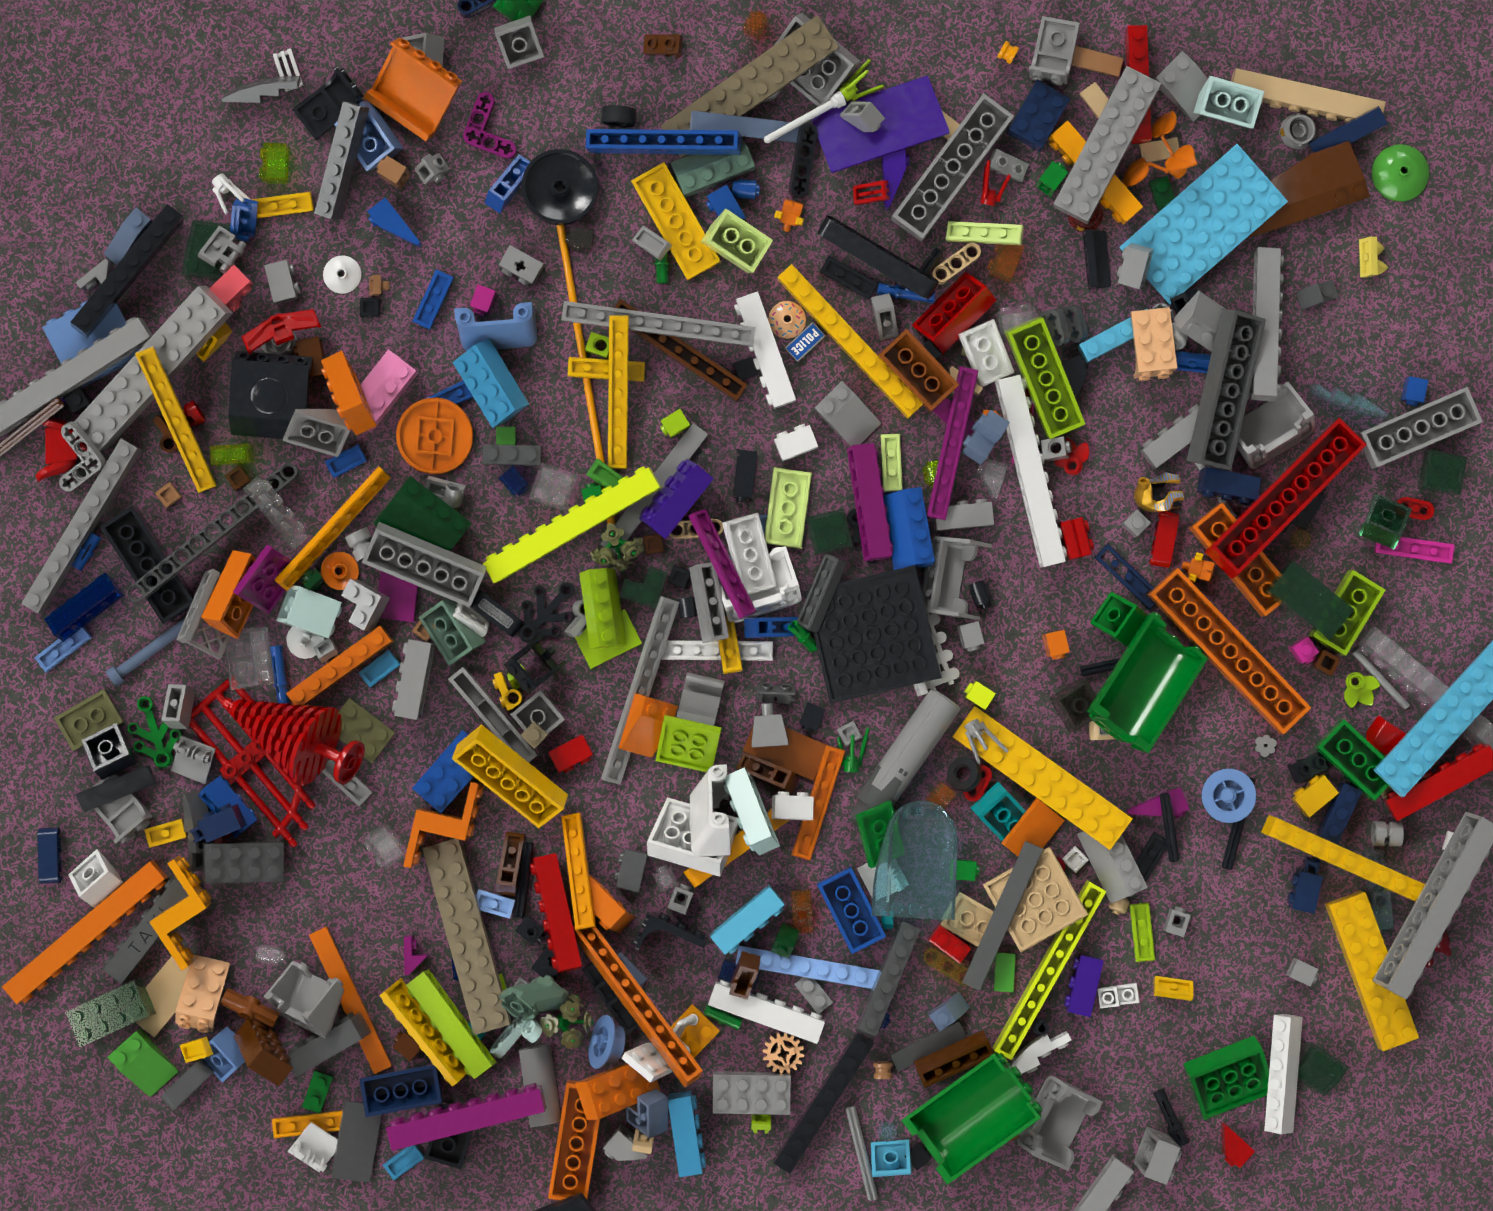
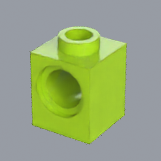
[585,332,609,359]
[660,409,690,438]

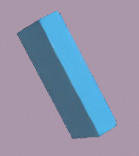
[358,649,400,688]
[383,1145,425,1180]

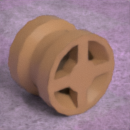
[873,1061,893,1079]

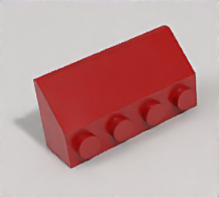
[912,272,997,354]

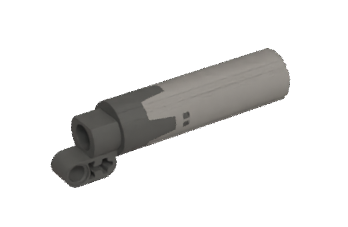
[849,689,960,847]

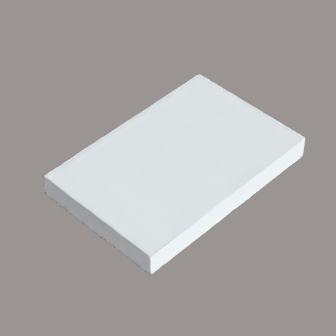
[958,319,1015,387]

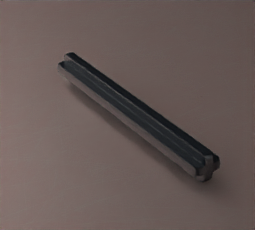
[1222,777,1256,870]

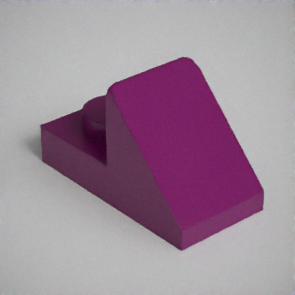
[404,935,429,975]

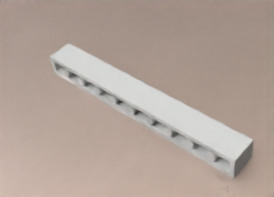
[995,375,1067,567]

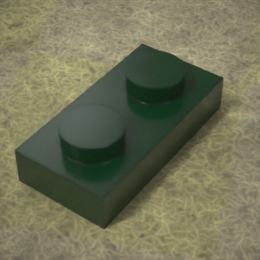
[1148,176,1175,213]

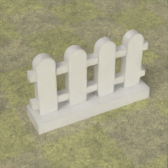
[914,613,959,696]

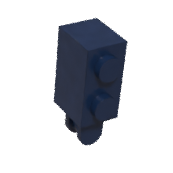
[189,803,247,843]
[1287,856,1323,914]

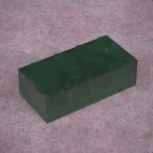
[1265,561,1354,640]
[65,978,156,1048]

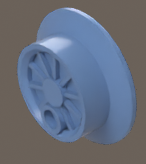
[1202,769,1256,823]
[588,1015,625,1069]

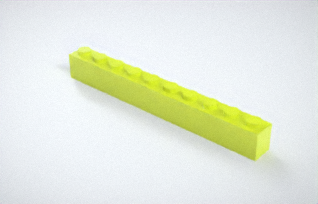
[483,466,662,583]
[992,880,1106,1060]

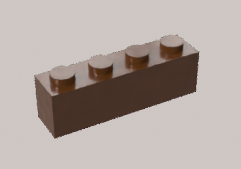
[914,1030,994,1088]

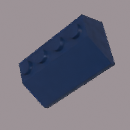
[359,1065,442,1117]

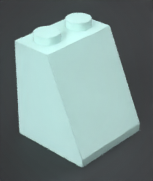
[276,586,342,638]

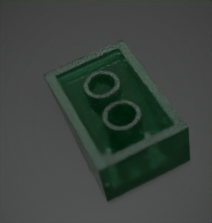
[182,220,230,281]

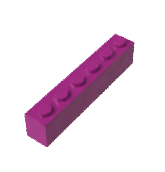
[847,443,893,562]

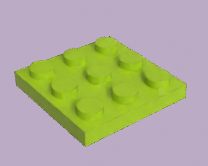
[655,715,721,772]

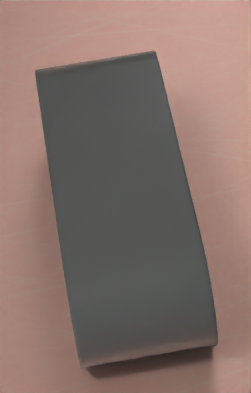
[160,1059,214,1111]

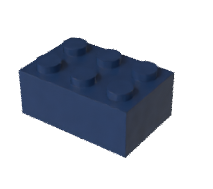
[1007,80,1070,152]

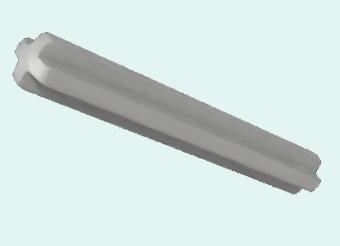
[846,1106,878,1201]

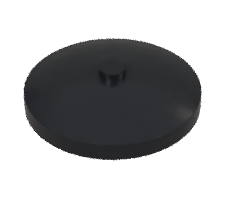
[521,149,598,225]

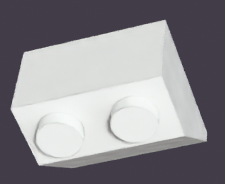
[68,849,123,908]

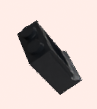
[733,449,757,503]
[504,634,567,694]

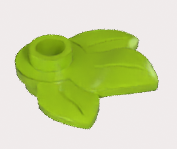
[1344,672,1380,708]

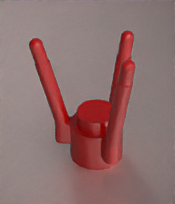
[980,160,1011,206]

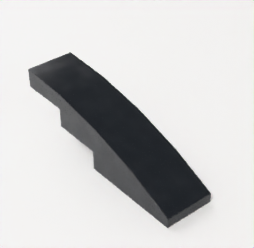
[582,962,640,1035]

